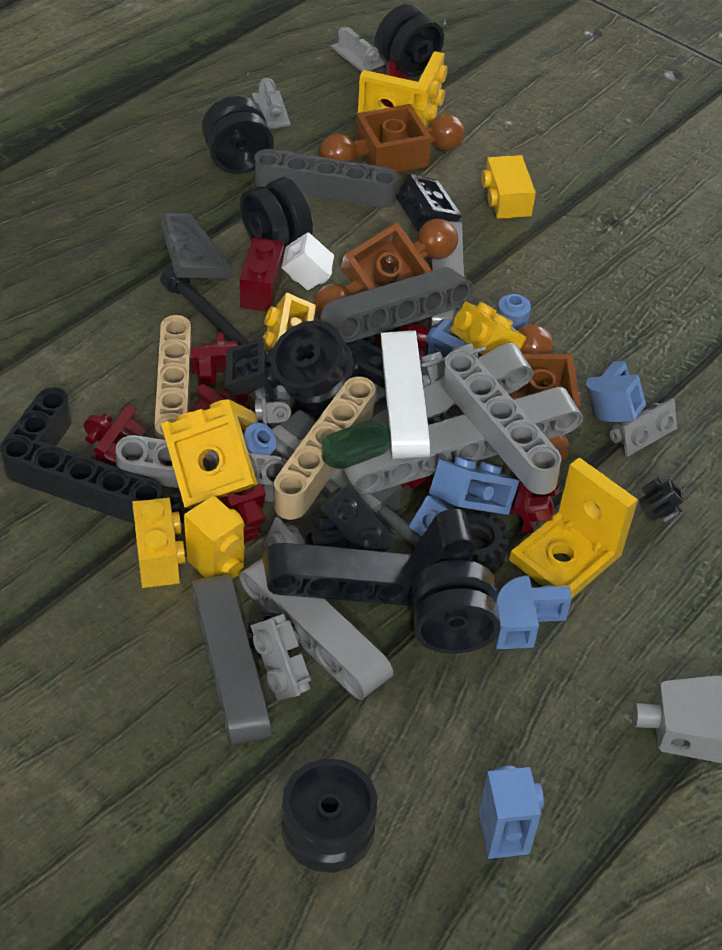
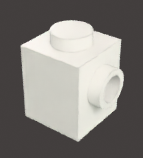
[282,232,334,290]

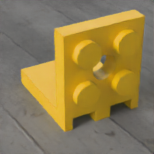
[358,51,448,128]
[161,399,258,509]
[509,457,638,598]

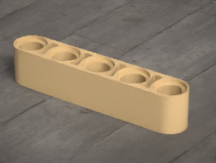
[155,315,192,440]
[274,377,376,520]

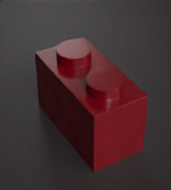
[239,237,284,312]

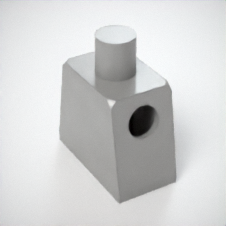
[633,675,722,763]

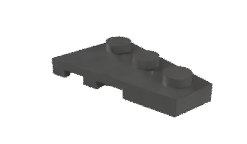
[161,212,233,279]

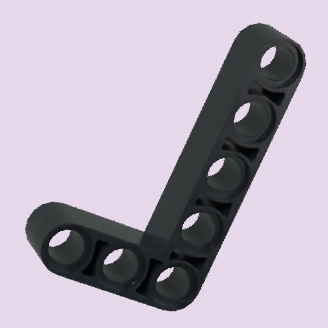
[0,387,163,524]
[262,509,475,606]

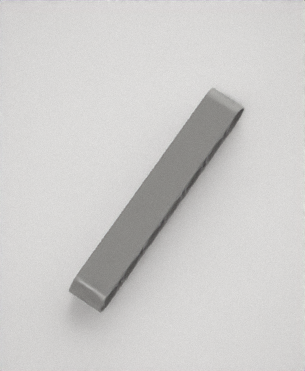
[340,387,583,495]

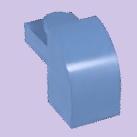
[586,361,646,422]
[494,576,572,649]

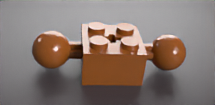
[319,104,465,172]
[313,219,458,321]
[509,324,581,465]

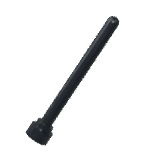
[160,265,249,346]

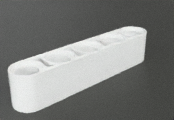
[381,330,430,460]

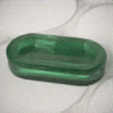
[321,420,391,469]

